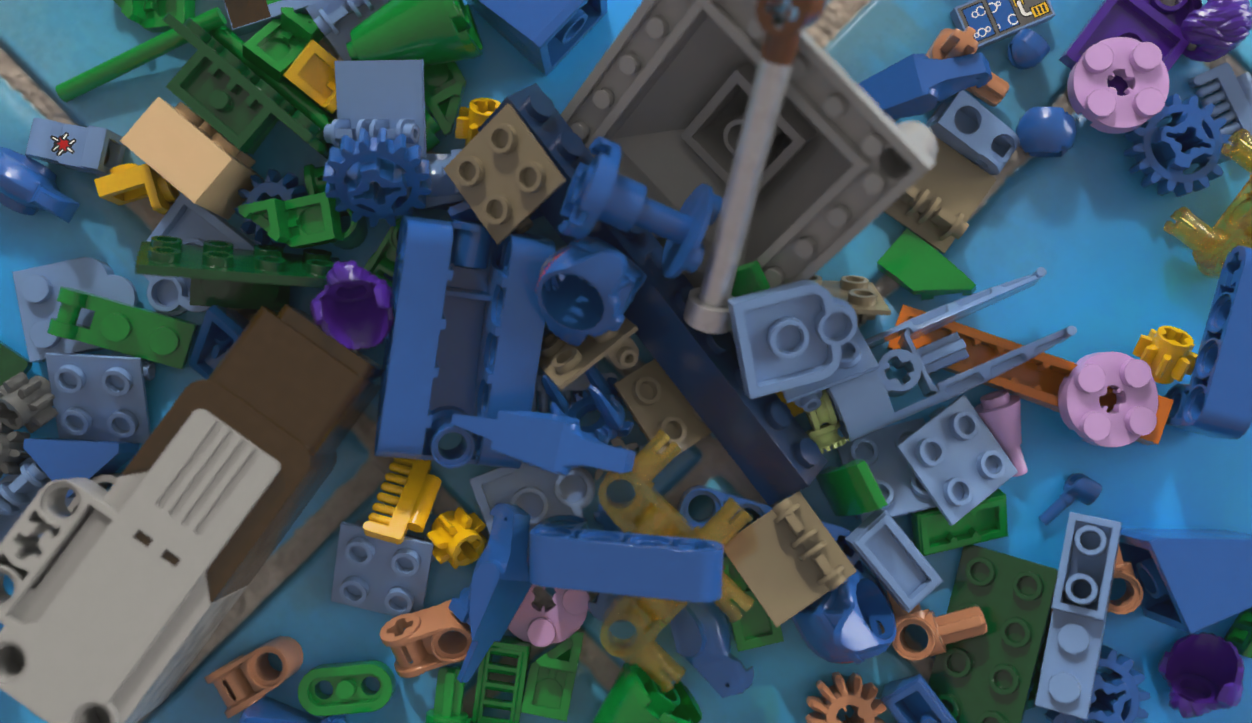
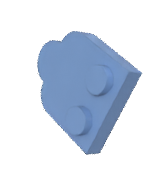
[143,193,257,316]
[12,257,138,363]
[727,280,857,399]
[469,462,595,558]

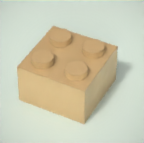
[120,96,263,220]

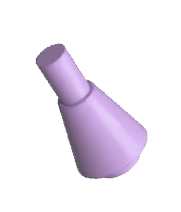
[974,390,1028,477]

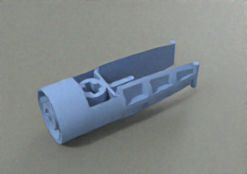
[825,267,1077,442]

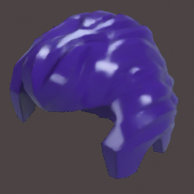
[1181,0,1252,62]
[310,260,394,351]
[1158,632,1245,719]

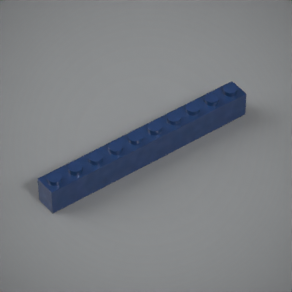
[478,83,828,506]

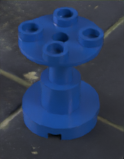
[558,136,723,279]

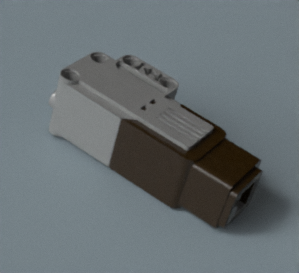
[0,304,384,723]

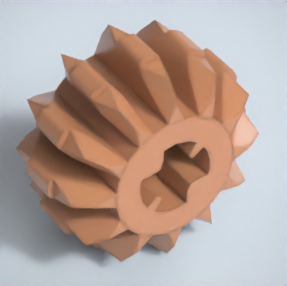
[805,672,887,723]

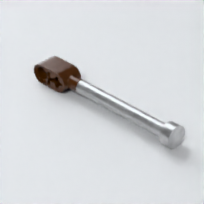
[684,0,826,334]

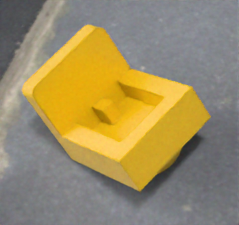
[282,40,338,114]
[94,163,179,215]

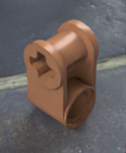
[379,600,472,678]
[204,636,304,719]

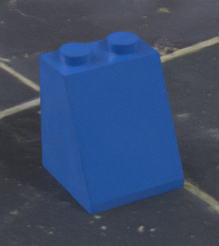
[466,0,608,76]
[1119,528,1252,634]

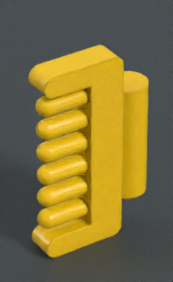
[363,458,442,544]

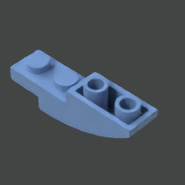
[1035,512,1122,719]

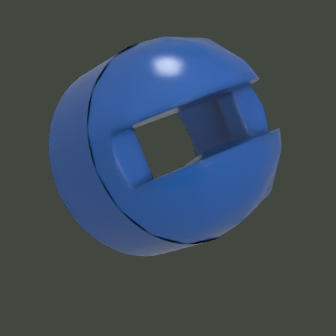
[1007,28,1050,70]

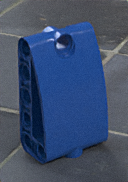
[374,215,556,469]

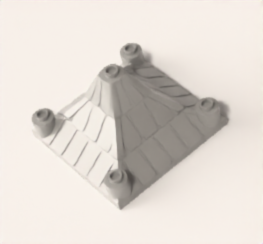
[561,0,938,339]

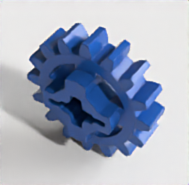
[1123,94,1233,197]
[323,128,431,227]
[1044,645,1151,723]

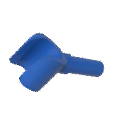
[1038,473,1102,526]

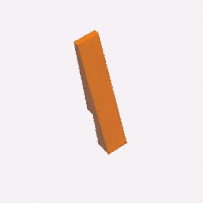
[887,304,1174,445]

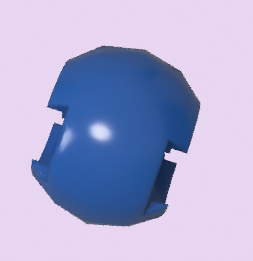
[1016,107,1077,158]

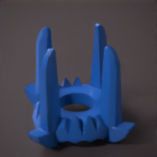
[541,365,633,445]

